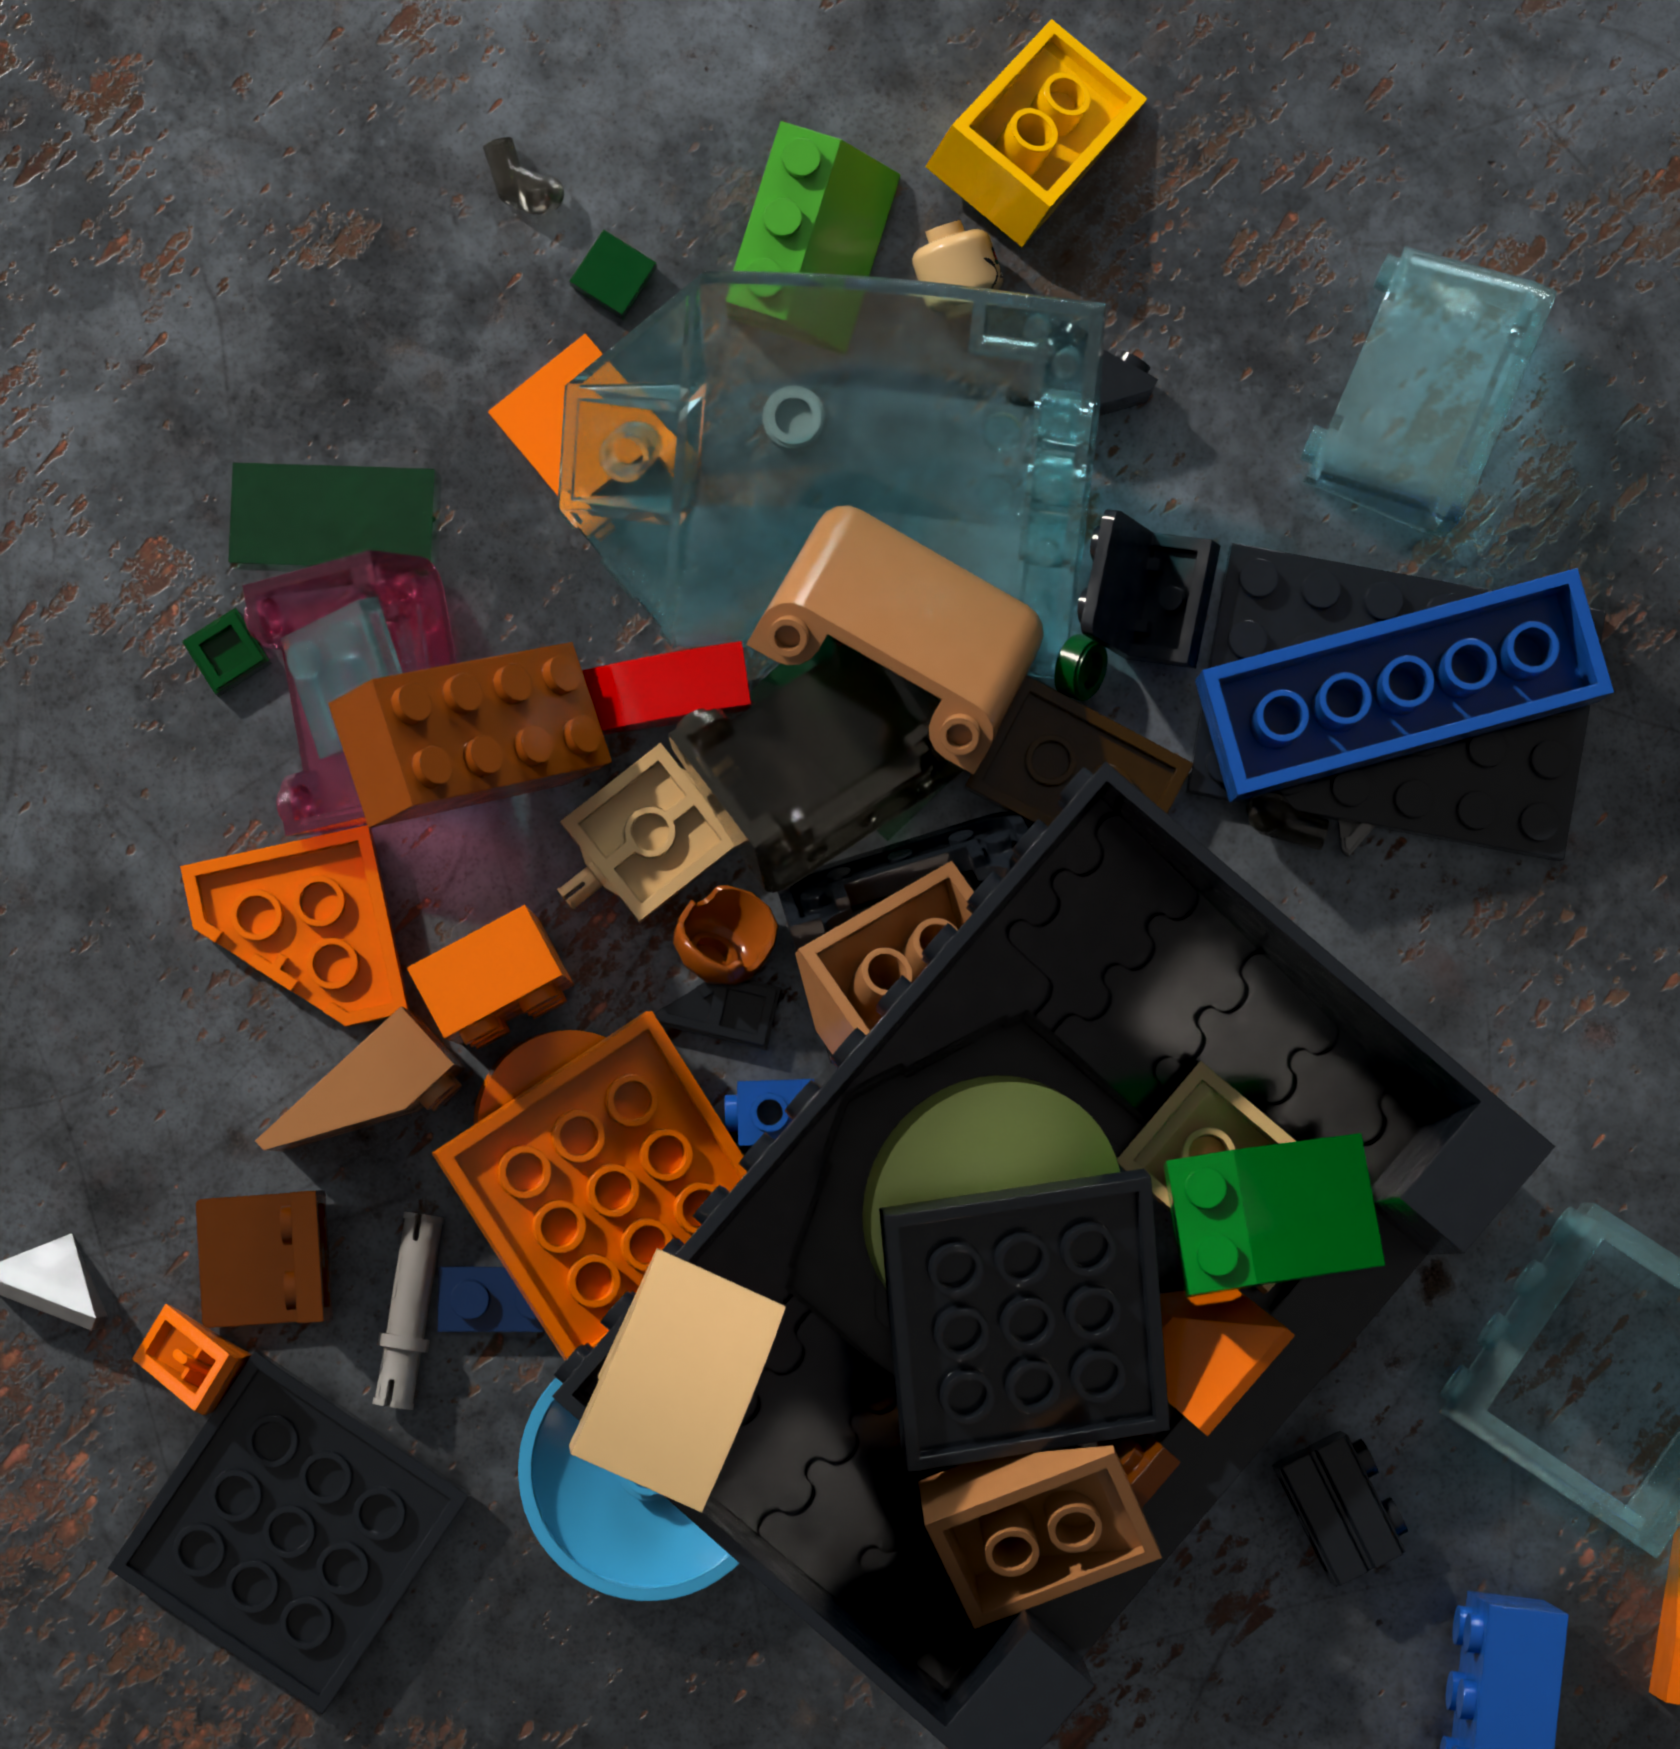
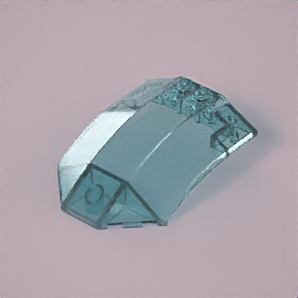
[557,271,1106,679]

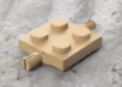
[557,743,744,923]

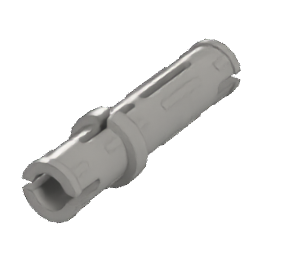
[372,1212,445,1410]

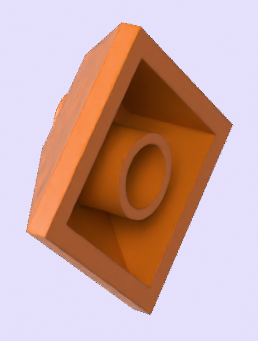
[1160,1290,1295,1437]

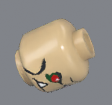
[912,220,1003,319]

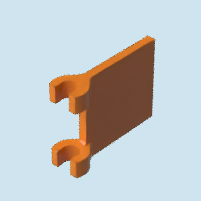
[488,333,694,545]

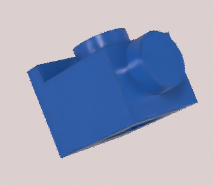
[725,1079,814,1146]

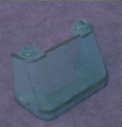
[1300,246,1557,540]

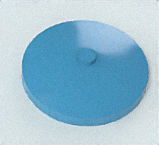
[518,1378,739,1601]

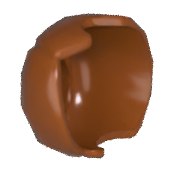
[673,885,779,985]

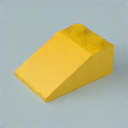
[925,19,1147,247]

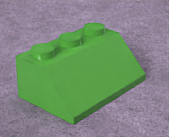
[724,121,901,354]

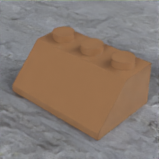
[795,861,974,1055]

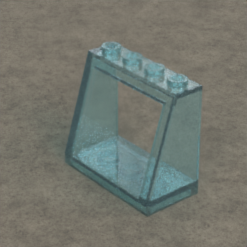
[1439,1203,1680,1559]

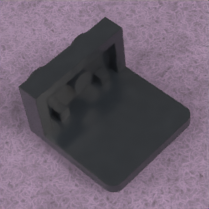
[1077,509,1221,669]

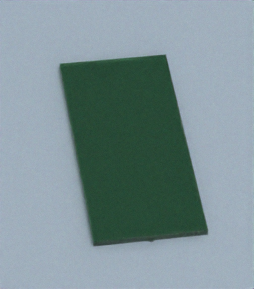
[228,462,436,569]

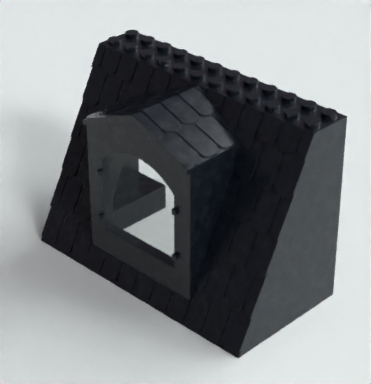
[552,761,1556,1749]

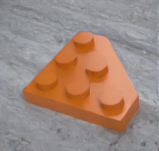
[180,825,410,1027]

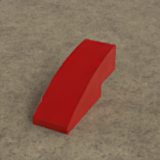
[582,641,752,735]

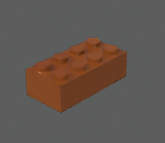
[328,642,612,828]

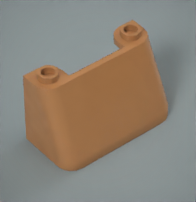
[746,506,1044,775]

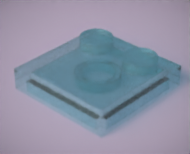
[280,596,402,759]

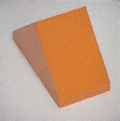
[132,1304,252,1415]

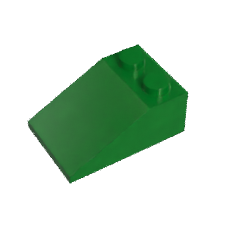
[1163,1133,1385,1298]

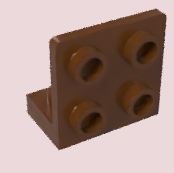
[196,1190,333,1328]

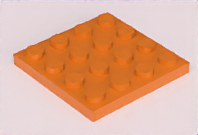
[432,1011,747,1361]

